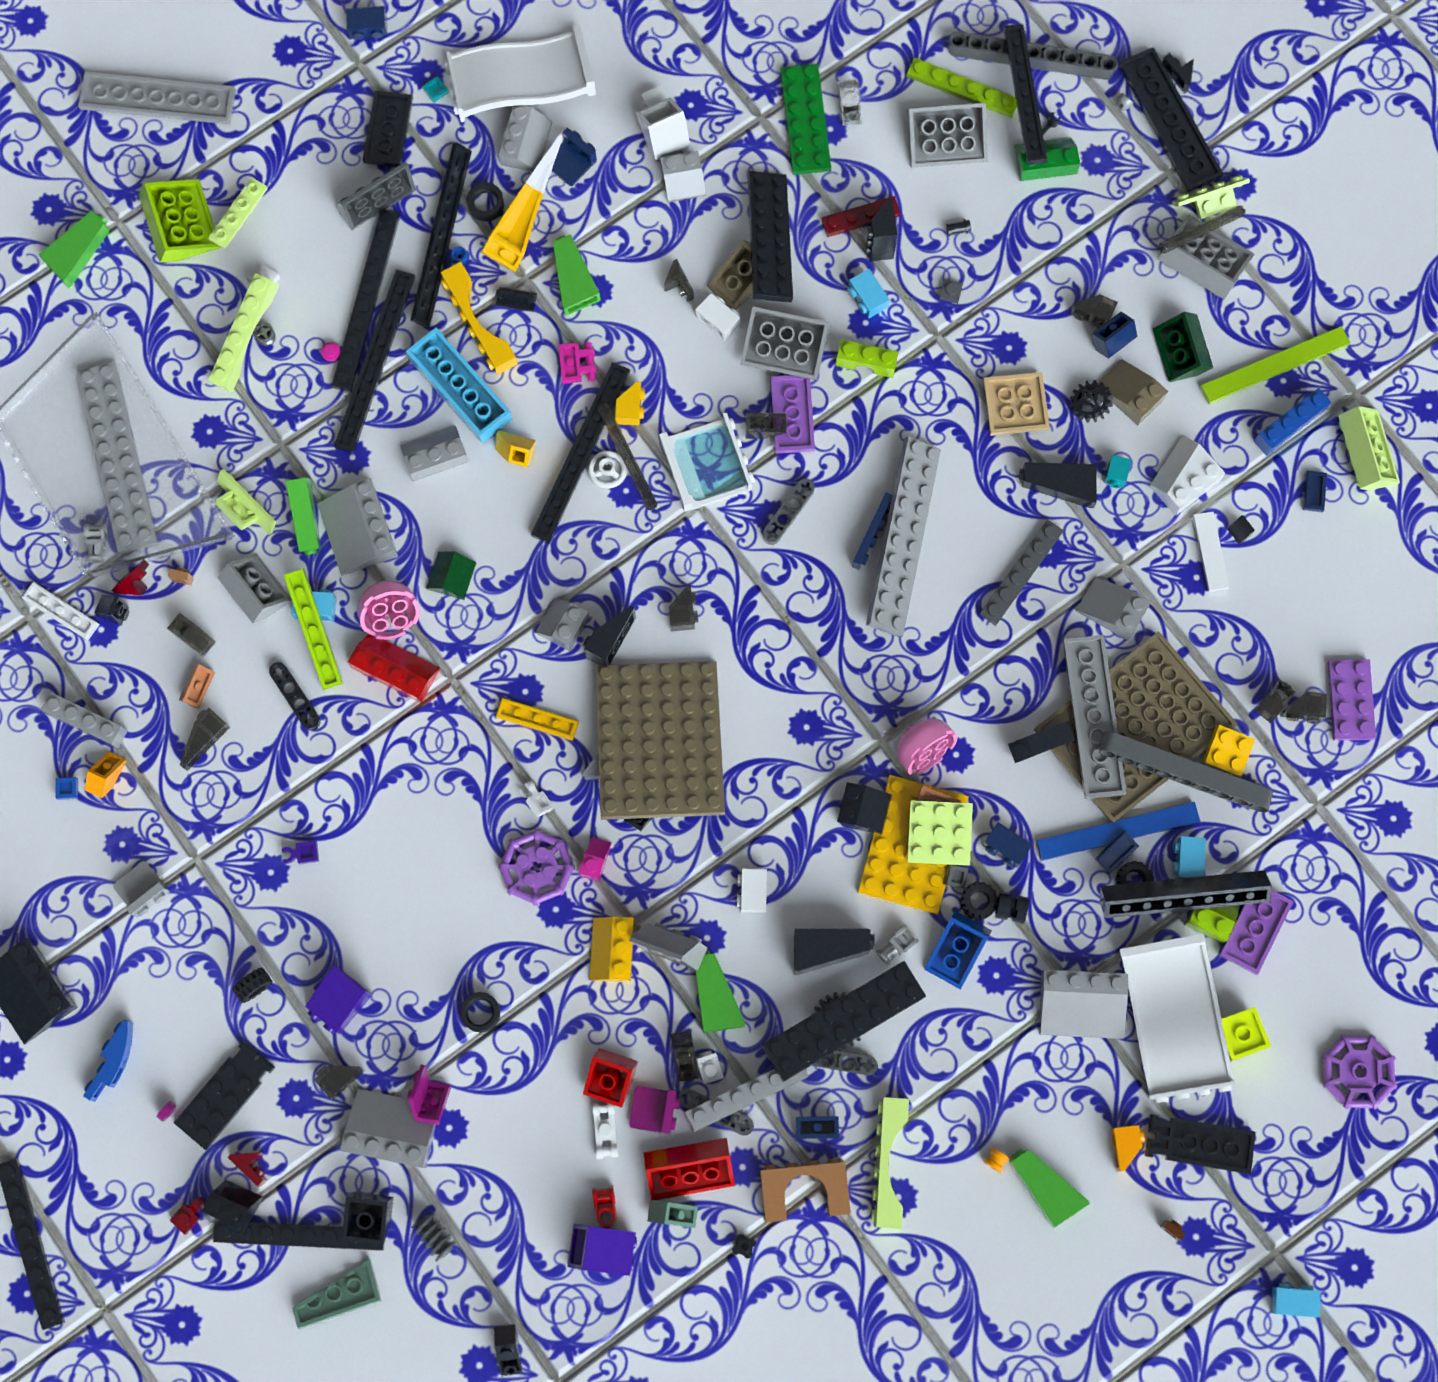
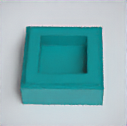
[422,76,449,103]

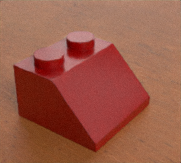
[583,1048,638,1108]

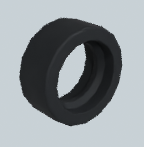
[467,182,504,222]
[460,992,501,1033]

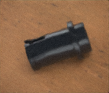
[946,219,971,236]

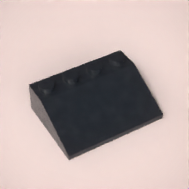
[0,938,78,1044]

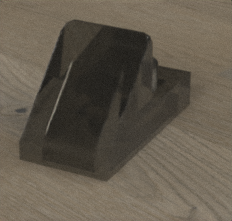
[664,259,694,302]

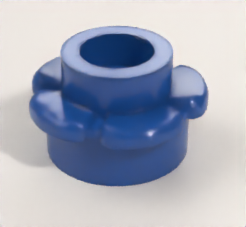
[450,247,470,265]

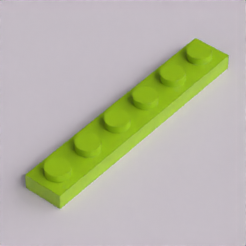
[907,58,1017,118]
[284,568,343,690]

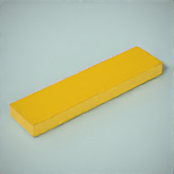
[496,698,579,741]

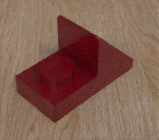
[111,559,149,596]
[227,1152,268,1187]

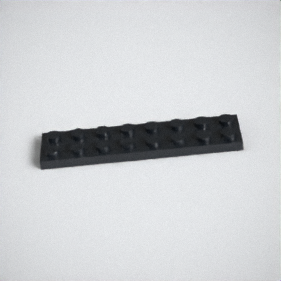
[1119,47,1223,192]
[748,171,793,303]
[761,961,926,1082]

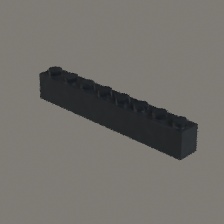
[1100,870,1272,918]

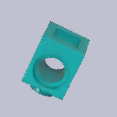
[1104,455,1132,488]

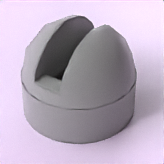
[1117,93,1134,110]

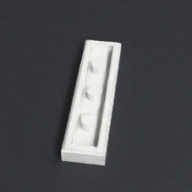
[1193,512,1229,592]
[21,582,99,641]

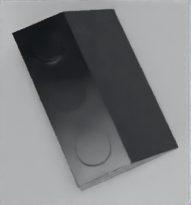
[865,199,898,262]

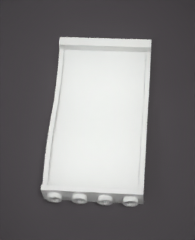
[444,25,596,122]
[1120,934,1236,1103]

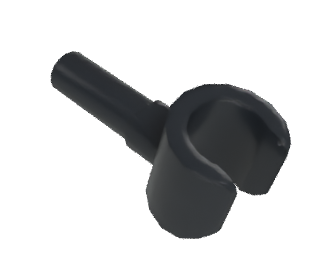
[1042,112,1060,135]

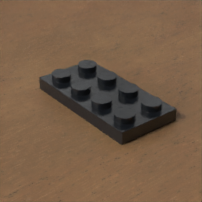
[362,90,413,167]

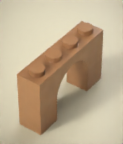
[760,1158,851,1223]

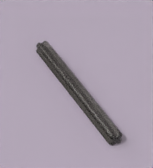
[1158,205,1246,254]
[598,403,658,510]

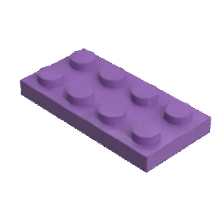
[771,375,815,454]
[1328,659,1376,741]
[1219,890,1294,975]

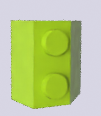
[1185,905,1240,943]

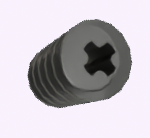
[411,1213,456,1262]

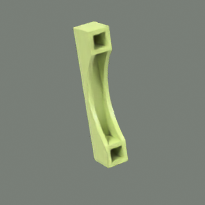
[208,273,279,392]
[871,1097,909,1229]

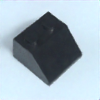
[837,782,892,834]
[201,1180,264,1236]
[342,1192,394,1245]

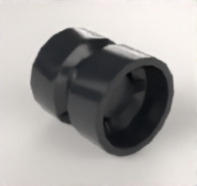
[995,892,1029,924]

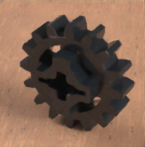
[1069,380,1113,423]

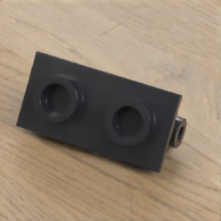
[495,287,537,312]

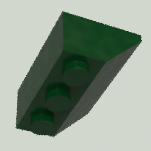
[1153,312,1214,382]

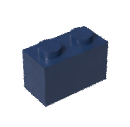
[346,6,388,40]
[1092,311,1138,359]
[983,822,1032,868]
[795,1116,839,1139]

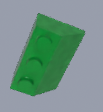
[1014,138,1080,181]

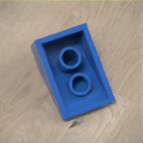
[924,911,992,990]

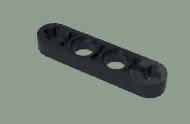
[269,662,321,730]

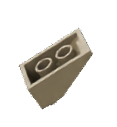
[707,240,753,310]
[1097,359,1168,426]

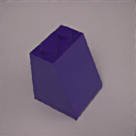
[305,965,372,1034]
[567,1224,637,1276]

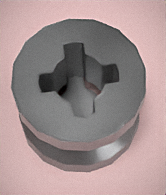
[254,322,276,346]

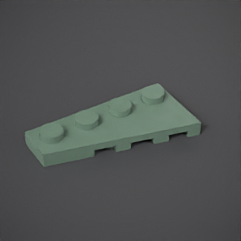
[292,1259,382,1330]

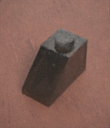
[745,413,786,439]
[314,1065,365,1100]

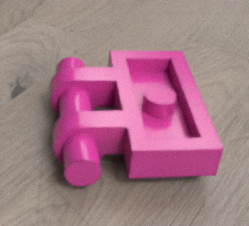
[559,342,597,384]

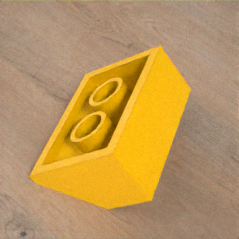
[589,917,635,983]

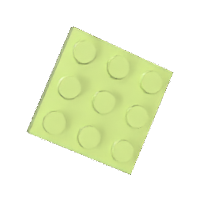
[907,800,973,866]

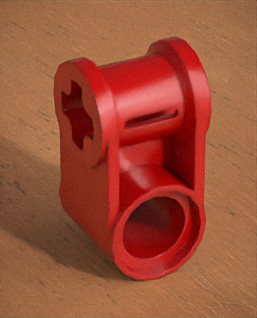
[592,1185,617,1228]

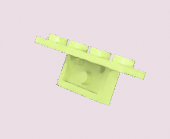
[1172,175,1250,219]
[209,178,267,249]
[215,469,276,535]

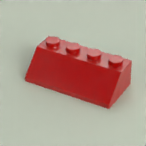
[347,634,441,703]
[643,1138,735,1200]

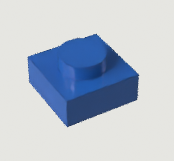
[55,777,78,800]

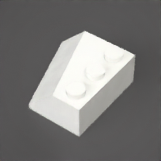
[1150,435,1225,516]

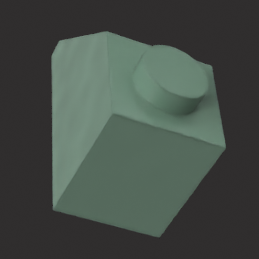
[647,1200,698,1228]

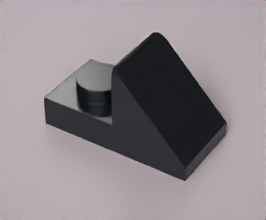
[1162,53,1194,94]

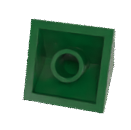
[426,551,477,600]

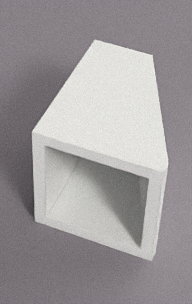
[636,97,690,160]

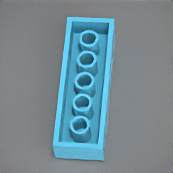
[406,327,513,444]

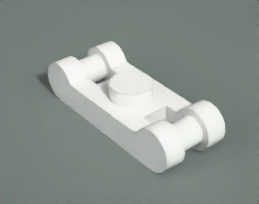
[593,1103,618,1159]

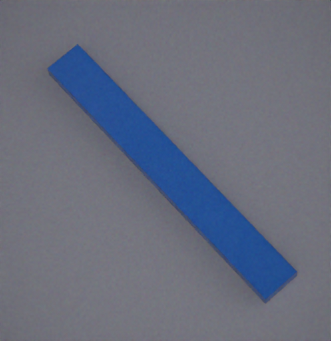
[1036,802,1200,861]

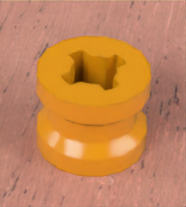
[983,1147,1010,1173]

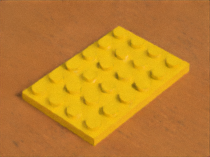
[858,775,969,915]

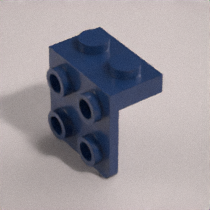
[551,127,597,186]

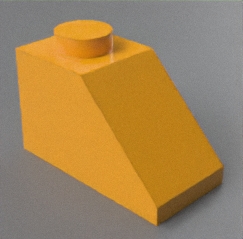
[84,751,126,798]
[1111,1125,1145,1172]

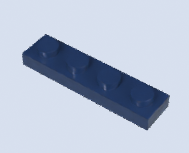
[852,492,892,570]

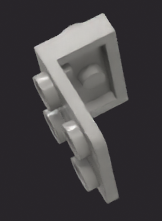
[113,861,170,918]

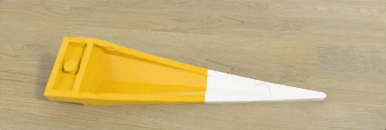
[481,131,563,272]

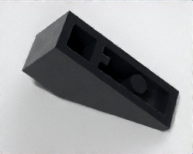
[1008,721,1076,763]

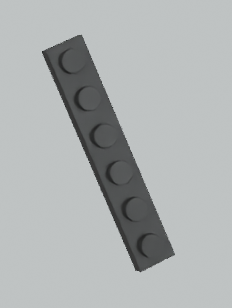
[980,519,1064,626]

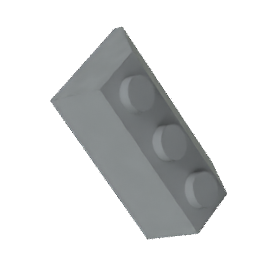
[499,105,552,172]
[400,426,469,482]
[218,554,291,623]
[629,923,708,970]

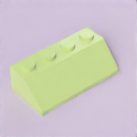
[1338,406,1400,490]

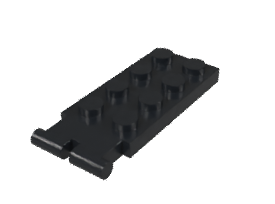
[174,1041,275,1150]
[1145,1114,1256,1174]

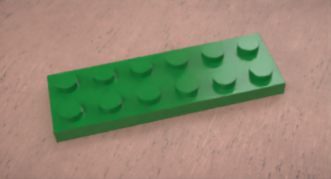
[781,64,831,175]

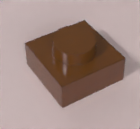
[1160,1219,1186,1241]

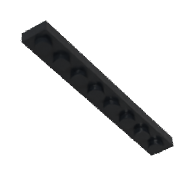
[1004,24,1047,165]
[0,1158,65,1330]
[213,1222,384,1251]

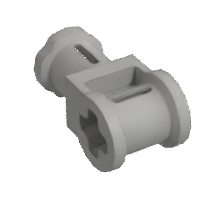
[84,523,108,563]
[876,925,919,966]

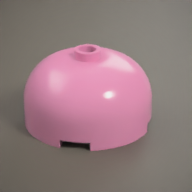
[357,580,420,640]
[897,718,958,775]

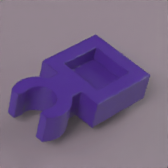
[282,840,319,865]

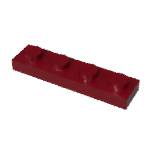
[821,196,901,238]

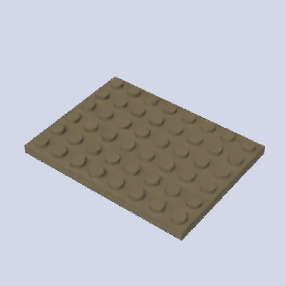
[1034,631,1238,824]
[596,661,725,820]

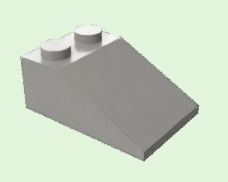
[1076,577,1152,641]

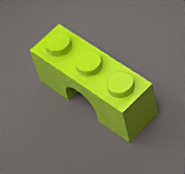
[836,340,899,378]

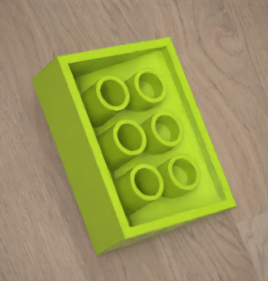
[139,179,220,263]

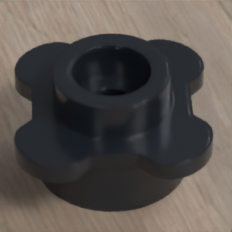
[732,1234,756,1259]

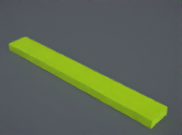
[1200,326,1351,404]

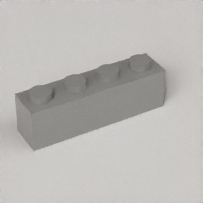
[40,692,128,749]

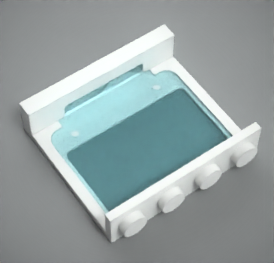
[659,412,755,512]

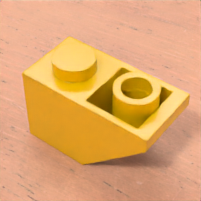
[615,381,645,425]
[495,430,536,467]

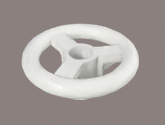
[588,451,627,489]

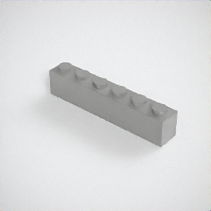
[684,1069,809,1133]

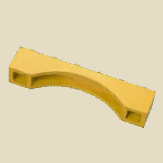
[440,262,518,375]

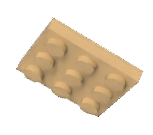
[983,372,1050,436]

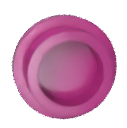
[321,342,341,361]

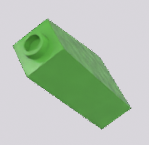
[39,210,109,288]
[553,234,601,316]
[286,477,321,555]
[696,951,745,1033]
[1009,1149,1090,1227]

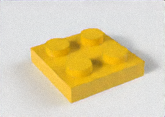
[1202,724,1255,777]

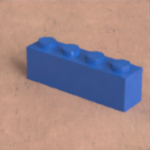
[1254,388,1332,456]

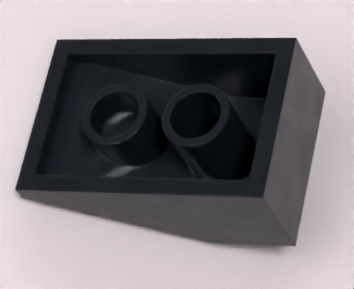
[583,606,636,666]

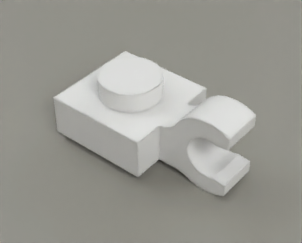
[519,781,554,817]

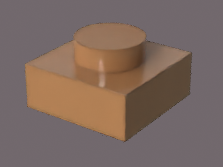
[168,568,194,586]

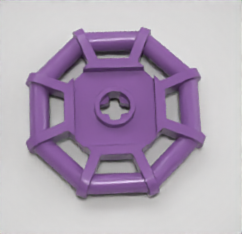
[498,829,575,906]
[1321,1034,1397,1110]

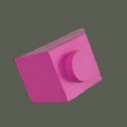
[579,837,612,882]

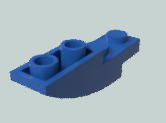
[83,1019,133,1101]

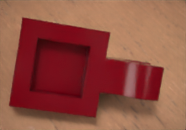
[169,1197,206,1235]

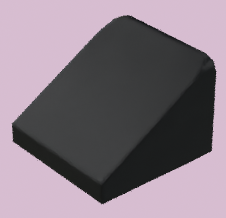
[1228,515,1255,543]

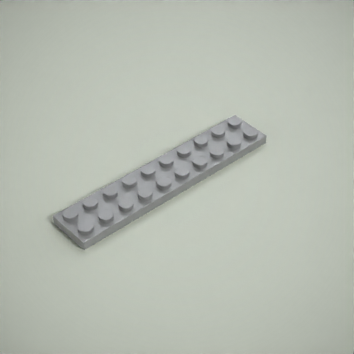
[76,362,159,554]
[866,436,941,637]

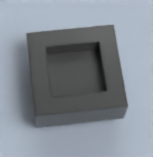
[939,279,963,304]
[943,864,969,889]

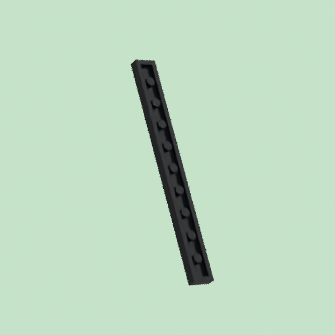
[410,143,472,328]
[332,209,401,392]
[334,269,415,454]
[531,362,630,544]

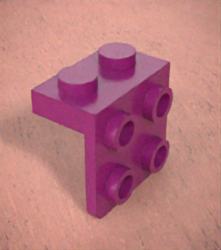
[407,1064,451,1125]
[629,1086,680,1134]

